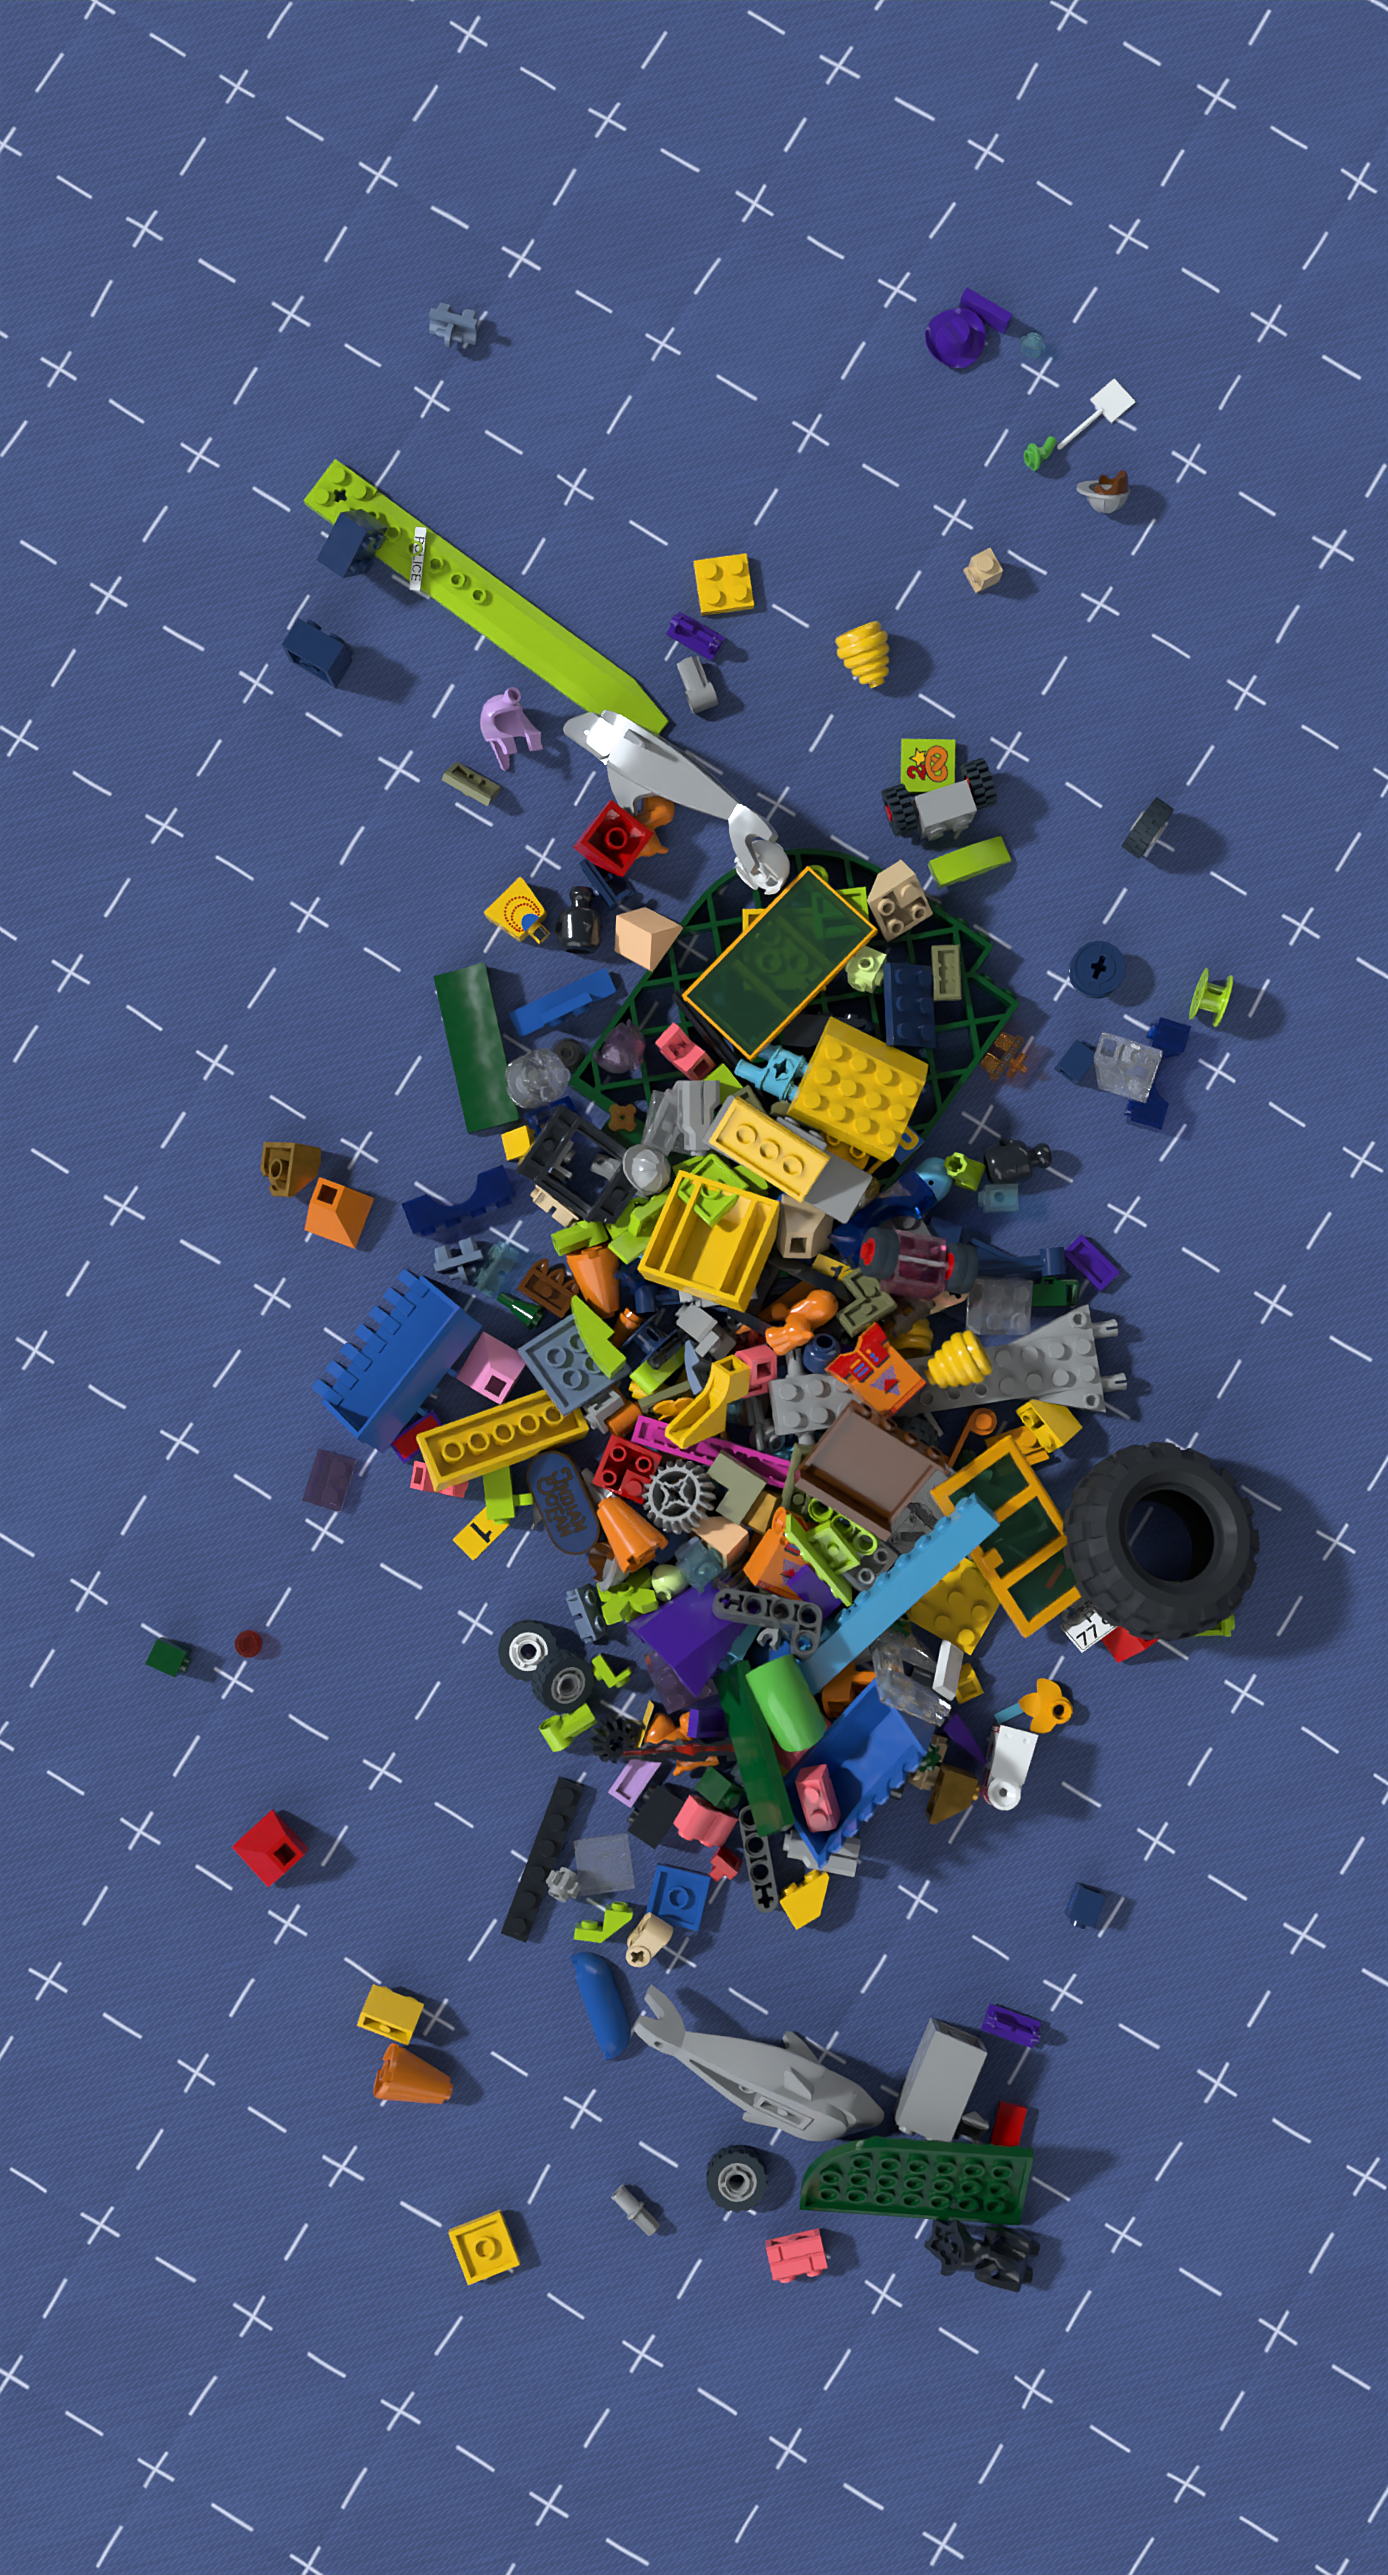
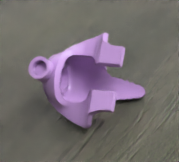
[480,687,542,771]

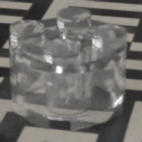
[505,1048,570,1108]

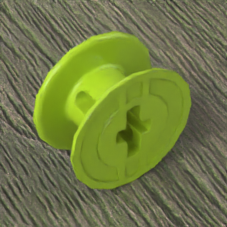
[1189,967,1233,1027]

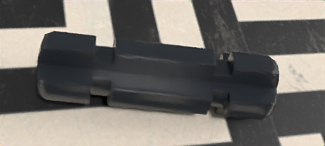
[647,1329,690,1370]

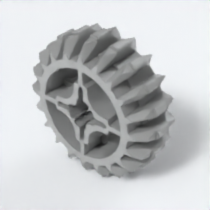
[642,1459,716,1534]

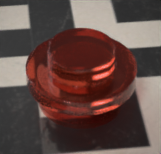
[235,1630,263,1658]

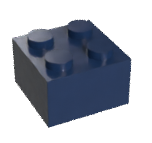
[317,509,388,578]
[281,618,352,688]

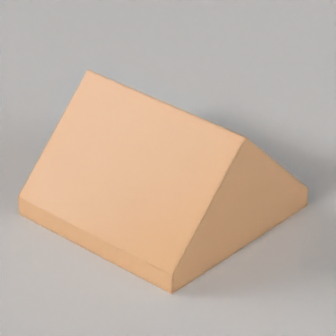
[615,907,683,972]

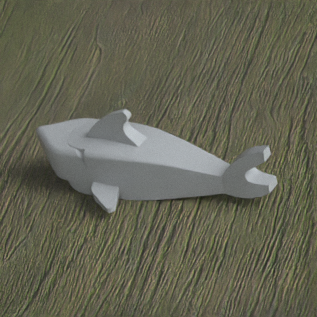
[563,710,779,875]
[633,1985,884,2141]

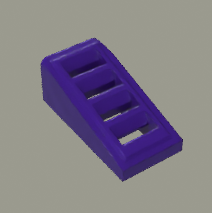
[940,1711,987,1766]

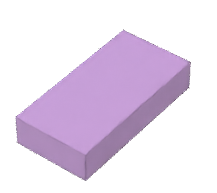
[608,1746,661,1808]

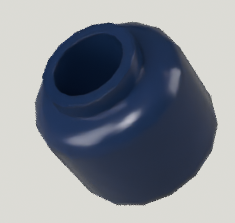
[803,1333,841,1374]

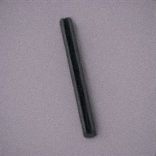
[672,988,774,1113]

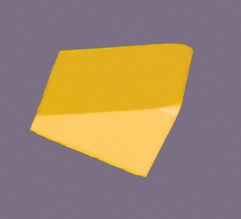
[955,1663,984,1705]

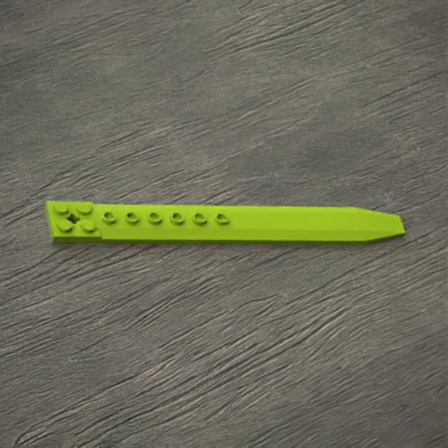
[303,459,668,735]

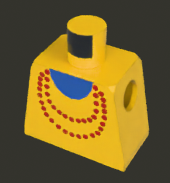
[484,877,550,944]

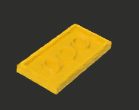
[709,1096,831,1203]

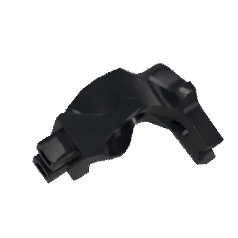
[924,2219,1040,2292]

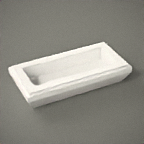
[933,1639,964,1701]

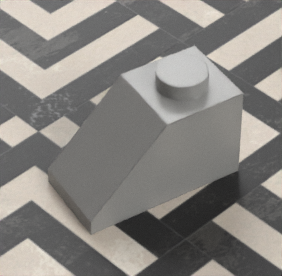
[675,1302,718,1344]

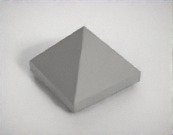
[955,2111,989,2140]

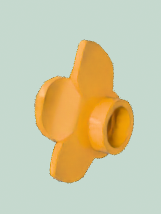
[653,1397,694,1423]
[1018,1678,1073,1734]

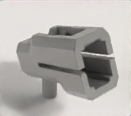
[677,1080,720,1156]
[782,1829,861,1877]

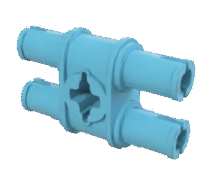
[734,1036,809,1102]

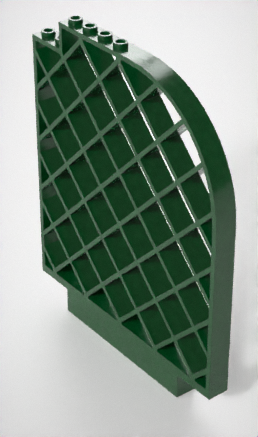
[568,848,1020,1258]

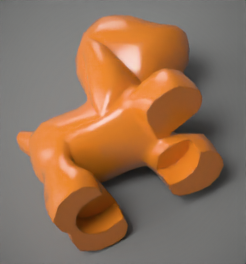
[634,795,675,859]
[765,1290,838,1356]
[643,1712,719,1776]

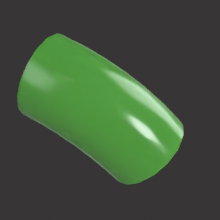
[745,1654,826,1752]

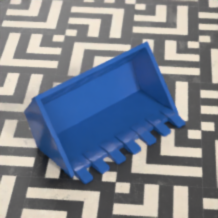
[312,1269,483,1453]
[783,1677,935,1870]

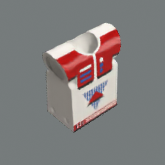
[980,1723,1038,1810]

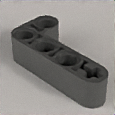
[712,1589,822,1661]
[739,1802,778,1913]

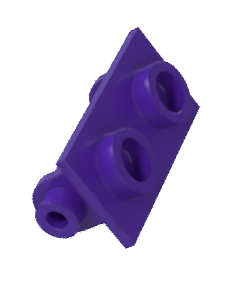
[666,612,725,662]
[981,2003,1042,2049]

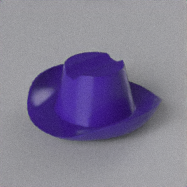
[924,308,985,369]

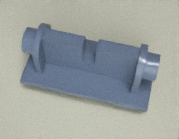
[565,1583,607,1643]

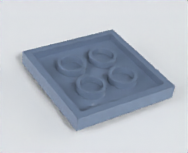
[518,1313,631,1417]

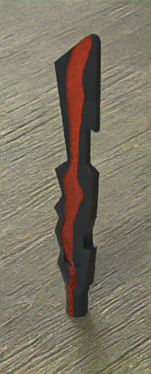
[622,1738,737,1763]

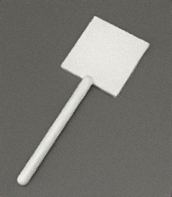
[1057,379,1135,450]

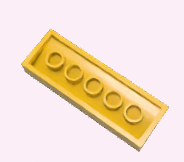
[416,1390,589,1492]

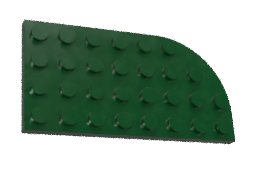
[799,2136,1034,2225]

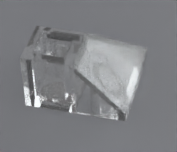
[1094,1032,1163,1103]

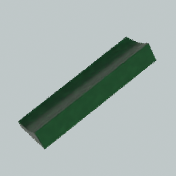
[433,962,521,1134]
[713,1660,795,1838]

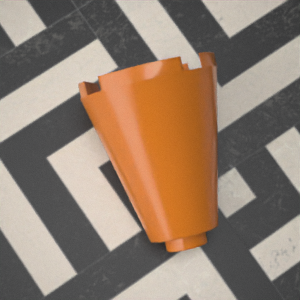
[566,1242,619,1319]
[597,1496,668,1574]
[373,2043,453,2104]

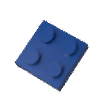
[645,1863,711,1931]

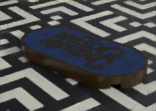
[526,1449,603,1555]

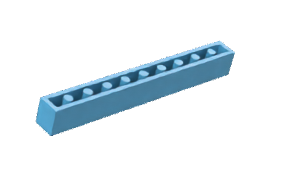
[796,1493,1000,1696]

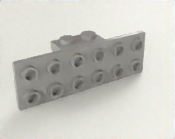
[703,1095,872,1224]

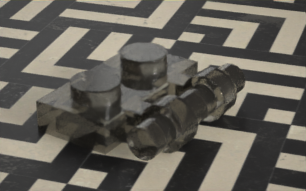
[877,1273,936,1339]

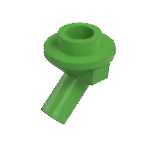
[1024,436,1057,471]

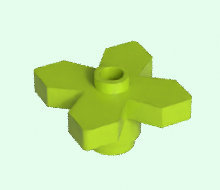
[597,1567,659,1625]

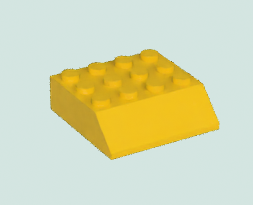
[787,1017,928,1162]
[638,1170,780,1313]

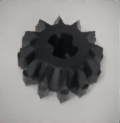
[589,1716,637,1764]

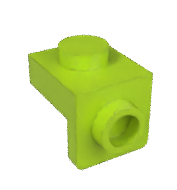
[591,1653,632,1689]

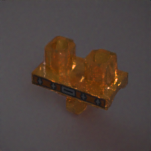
[979,1032,1027,1083]

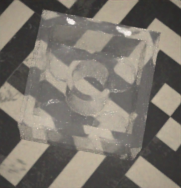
[966,1276,1033,1335]

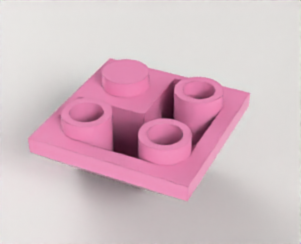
[456,1331,526,1405]

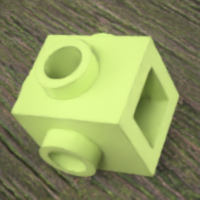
[845,946,887,994]

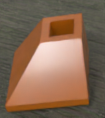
[304,1177,374,1249]

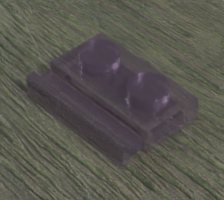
[302,1449,357,1512]

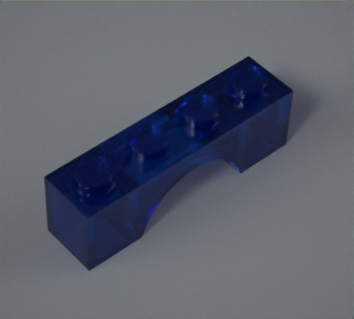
[1124,1017,1191,1133]
[401,1165,516,1238]
[827,1169,939,1270]

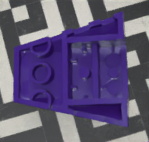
[625,1569,759,1699]

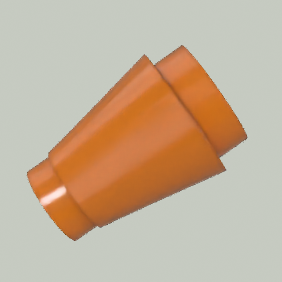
[611,1307,645,1349]

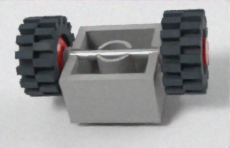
[881,758,997,841]

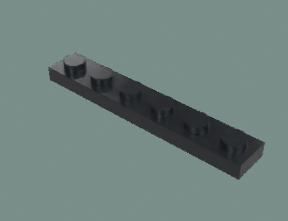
[501,1777,584,1943]

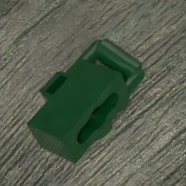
[1022,1276,1081,1308]

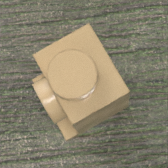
[963,548,1003,593]

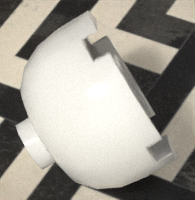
[734,840,790,895]

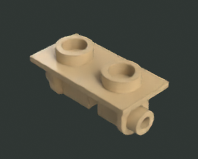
[530,1185,581,1228]
[908,1734,949,1791]

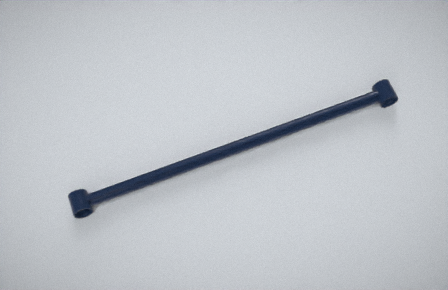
[634,1247,1066,1314]

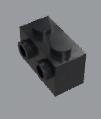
[627,1781,686,1849]

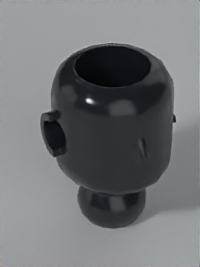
[554,886,603,954]
[984,1138,1052,1188]

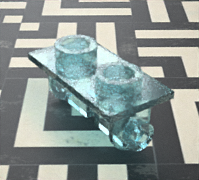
[472,1241,519,1298]

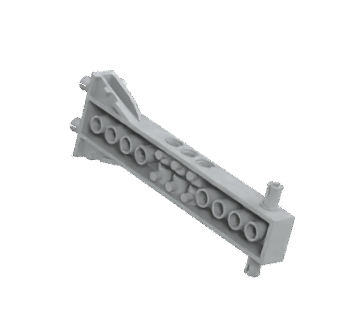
[767,1304,1127,1445]

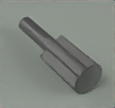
[744,1396,765,1452]

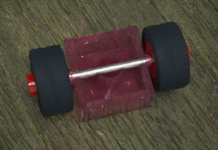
[859,1227,979,1301]

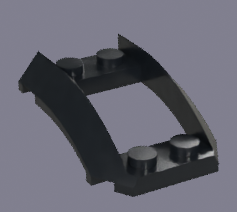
[515,1104,638,1224]
[727,1247,856,1355]

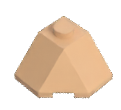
[686,1516,749,1575]

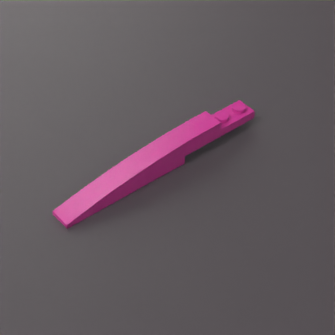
[631,1415,895,1523]

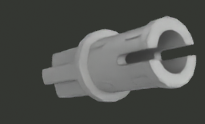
[611,2185,660,2236]

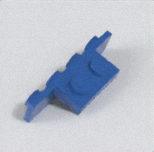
[509,968,616,1037]

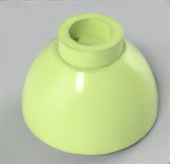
[652,1564,689,1601]

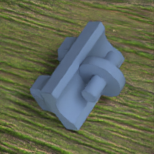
[429,303,477,348]
[434,1237,485,1285]

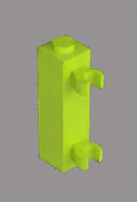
[483,1465,534,1525]

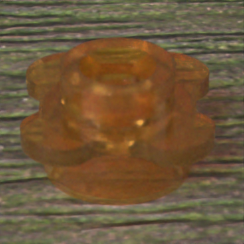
[609,1104,636,1131]

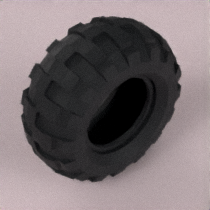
[1062,1442,1260,1641]

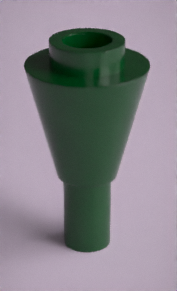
[497,1292,545,1330]

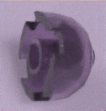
[592,1019,646,1074]

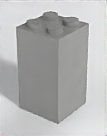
[893,2017,987,2142]

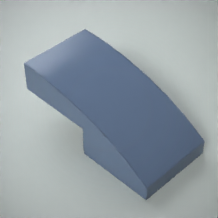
[684,1340,713,1396]

